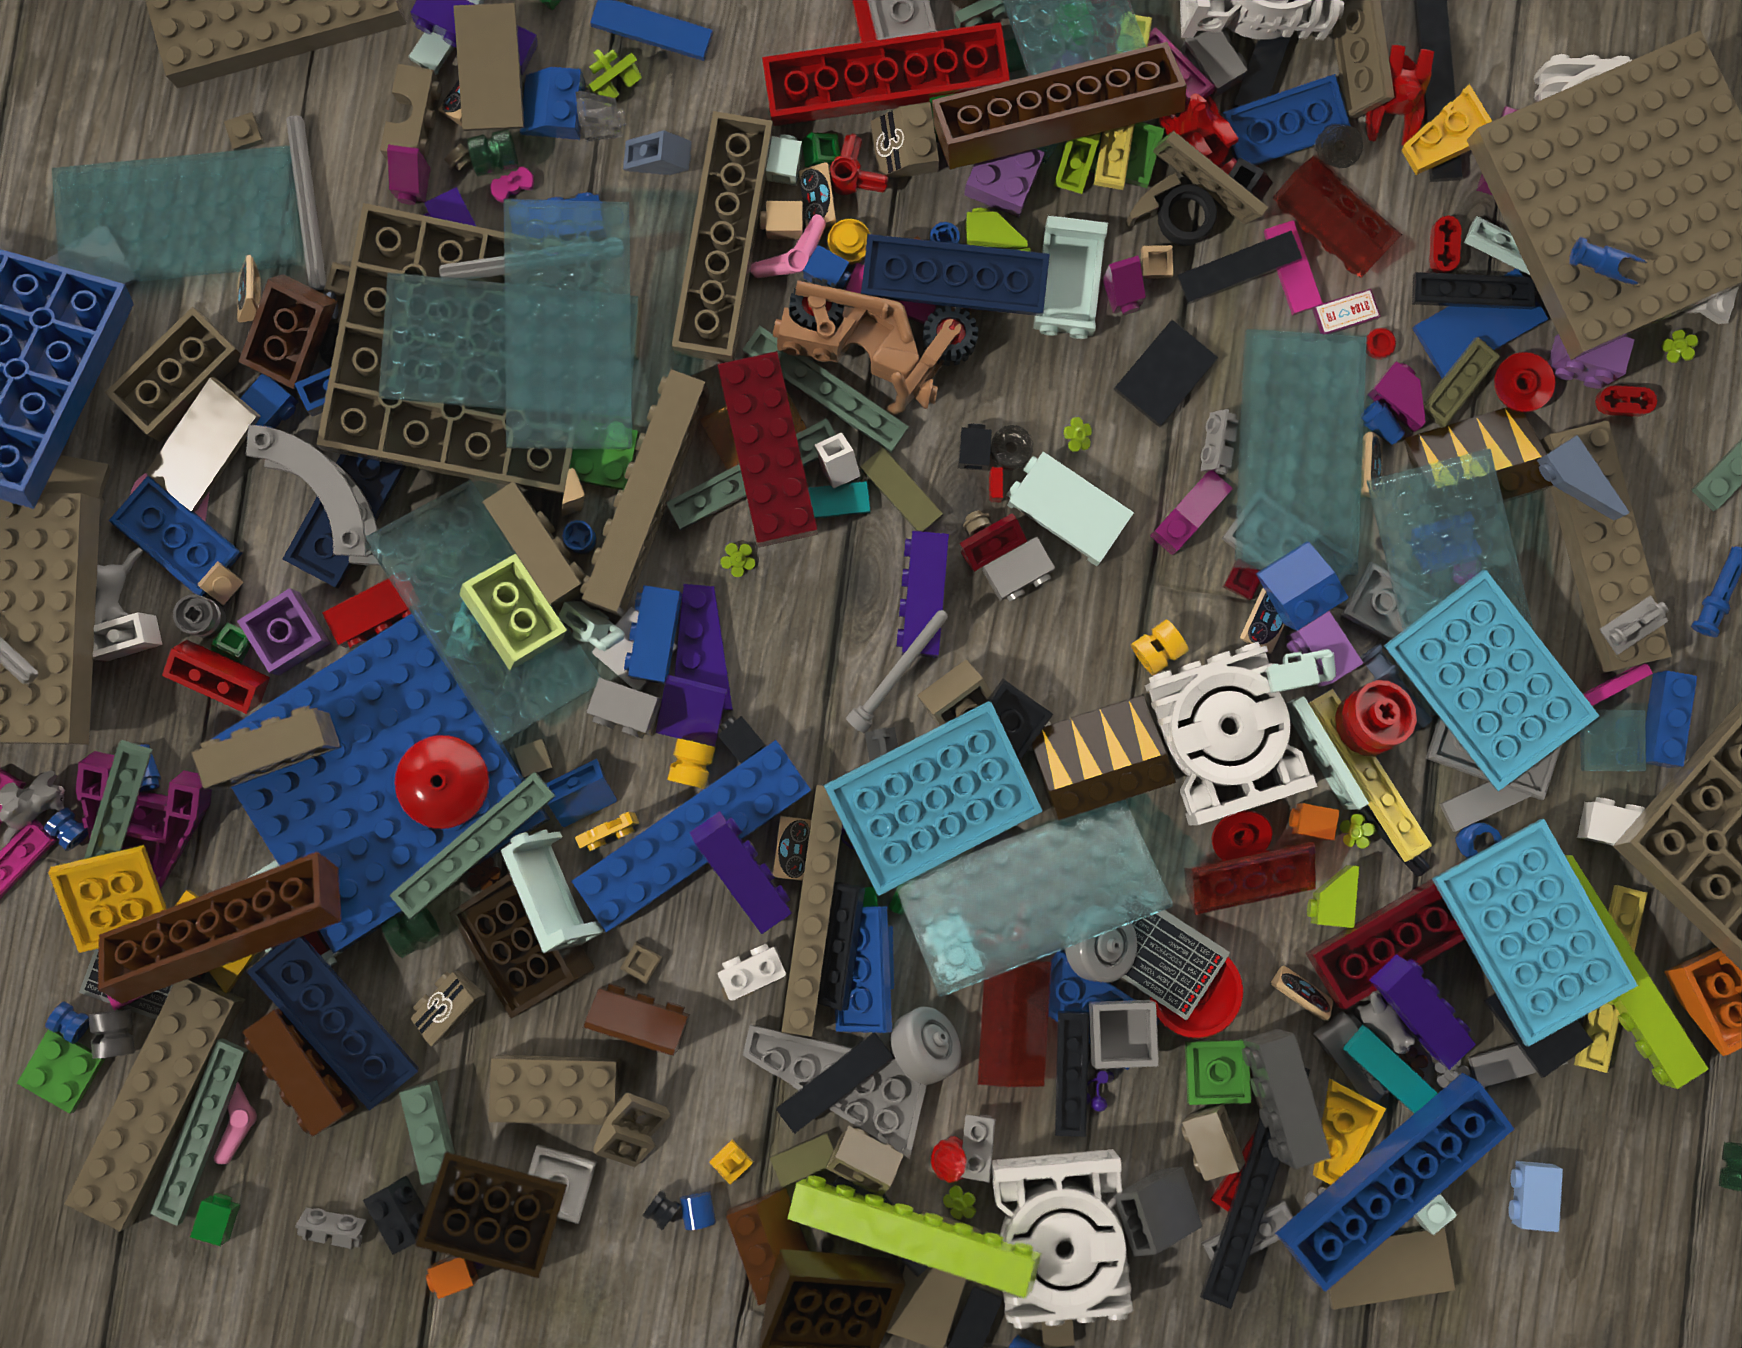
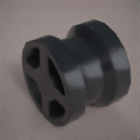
[642,1190,681,1230]

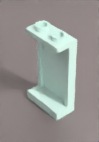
[1033,216,1108,339]
[1006,452,1134,566]
[501,830,604,953]

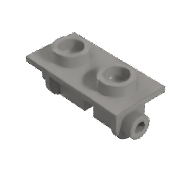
[1201,409,1239,475]
[1599,595,1669,655]
[961,1114,996,1182]
[296,1207,367,1250]

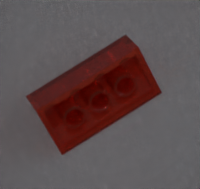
[1272,155,1402,278]
[1184,842,1316,915]
[978,957,1052,1087]

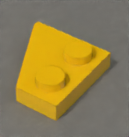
[575,812,640,851]

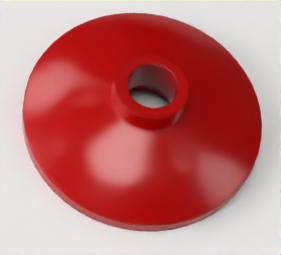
[1494,352,1555,412]
[1211,810,1272,864]

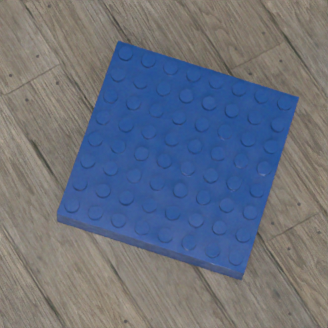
[0,249,134,509]
[210,611,551,954]

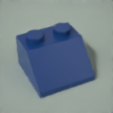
[520,67,586,140]
[1256,541,1349,631]

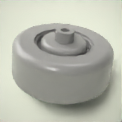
[1065,907,1137,983]
[891,1006,961,1085]

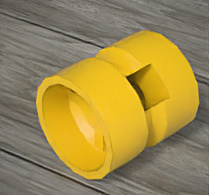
[1131,619,1189,675]
[667,738,716,789]

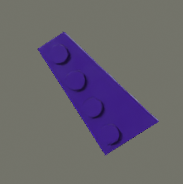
[675,584,733,710]

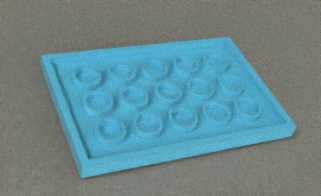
[1384,570,1599,791]
[823,701,1043,896]
[1432,819,1638,1046]

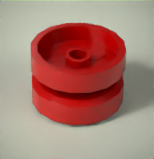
[1335,680,1417,757]

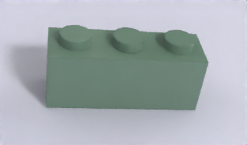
[399,1080,455,1185]

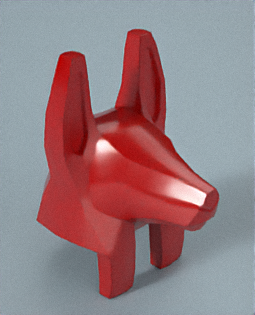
[1365,45,1434,146]
[1159,93,1239,168]

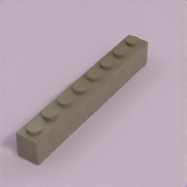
[781,785,843,1037]

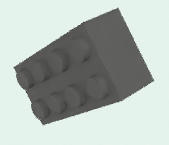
[1242,1029,1331,1169]

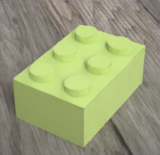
[459,553,567,671]

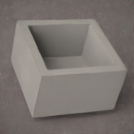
[587,678,662,739]
[1089,1000,1159,1069]

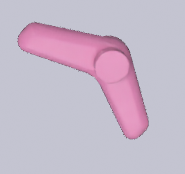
[750,215,826,278]
[213,1082,257,1164]

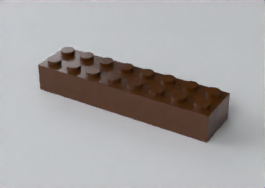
[932,42,1187,170]
[98,851,341,1004]

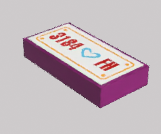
[1312,289,1381,337]

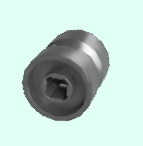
[173,595,226,638]
[89,1009,135,1059]

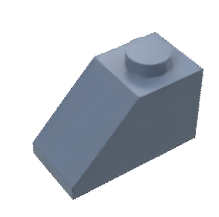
[623,130,691,175]

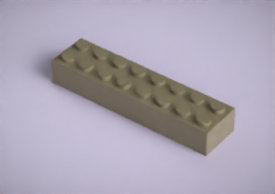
[672,111,774,363]
[580,369,710,617]
[1539,420,1672,674]
[64,976,245,1232]

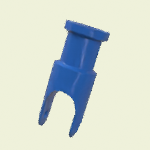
[1569,237,1647,284]

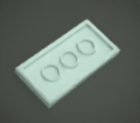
[1286,696,1369,810]

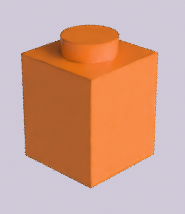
[1289,803,1340,840]
[426,1256,479,1299]

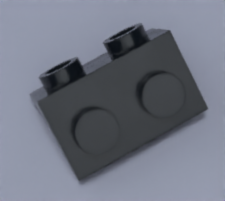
[363,1176,425,1255]

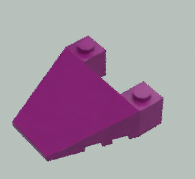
[76,751,212,891]

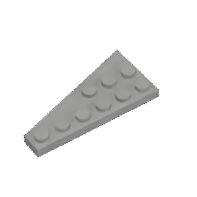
[742,1024,926,1159]

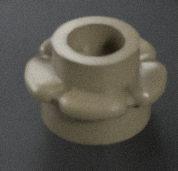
[444,144,472,171]
[963,510,991,537]

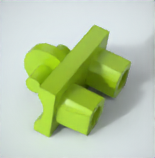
[586,49,642,104]

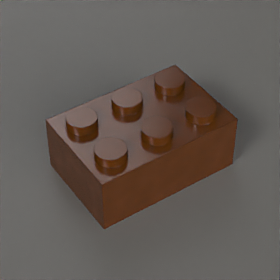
[238,274,338,389]

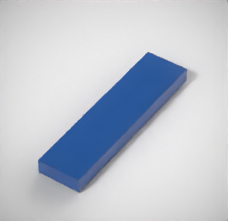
[590,0,713,61]

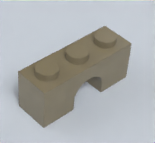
[380,64,442,160]

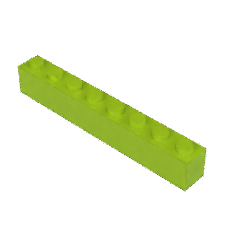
[1565,855,1708,1089]
[788,1175,1041,1298]

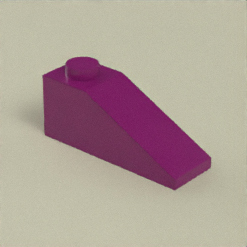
[1150,470,1233,556]

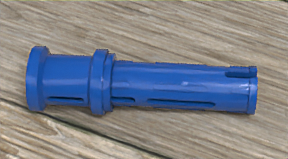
[1691,546,1742,637]

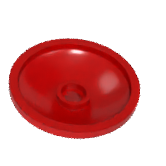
[395,735,489,829]
[1150,957,1244,1038]

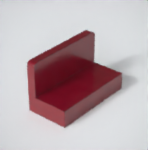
[959,513,1027,572]

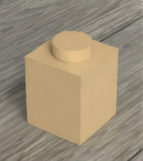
[760,201,803,239]

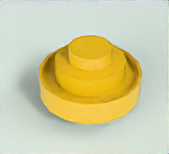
[827,219,870,265]

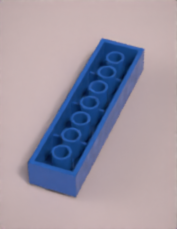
[571,740,812,932]
[1275,1073,1514,1292]

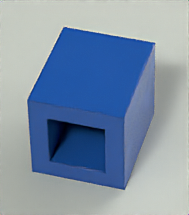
[803,245,852,290]

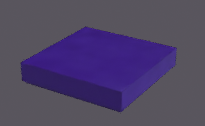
[656,675,727,747]

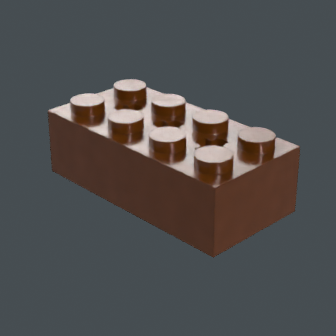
[242,1008,359,1137]

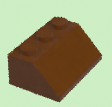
[583,983,690,1056]
[726,1187,810,1306]

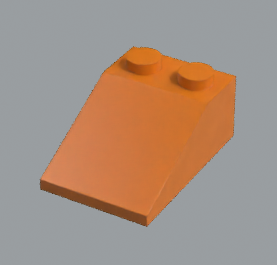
[1664,947,1742,1056]

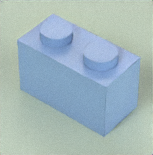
[1508,1161,1563,1232]

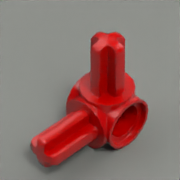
[830,134,888,195]

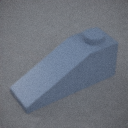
[1537,435,1630,521]

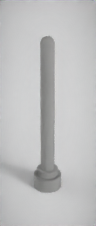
[846,610,948,733]

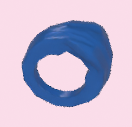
[1455,823,1502,859]

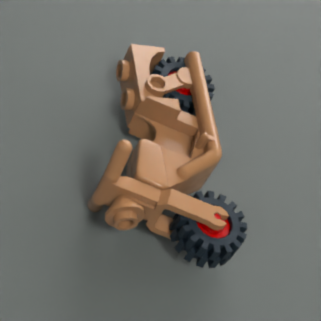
[773,278,978,416]

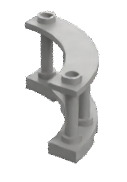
[246,425,382,566]

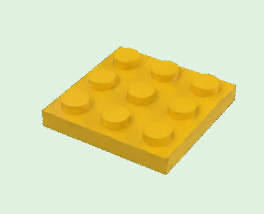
[48,845,167,953]

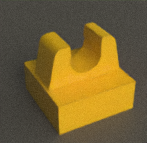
[709,1139,753,1185]

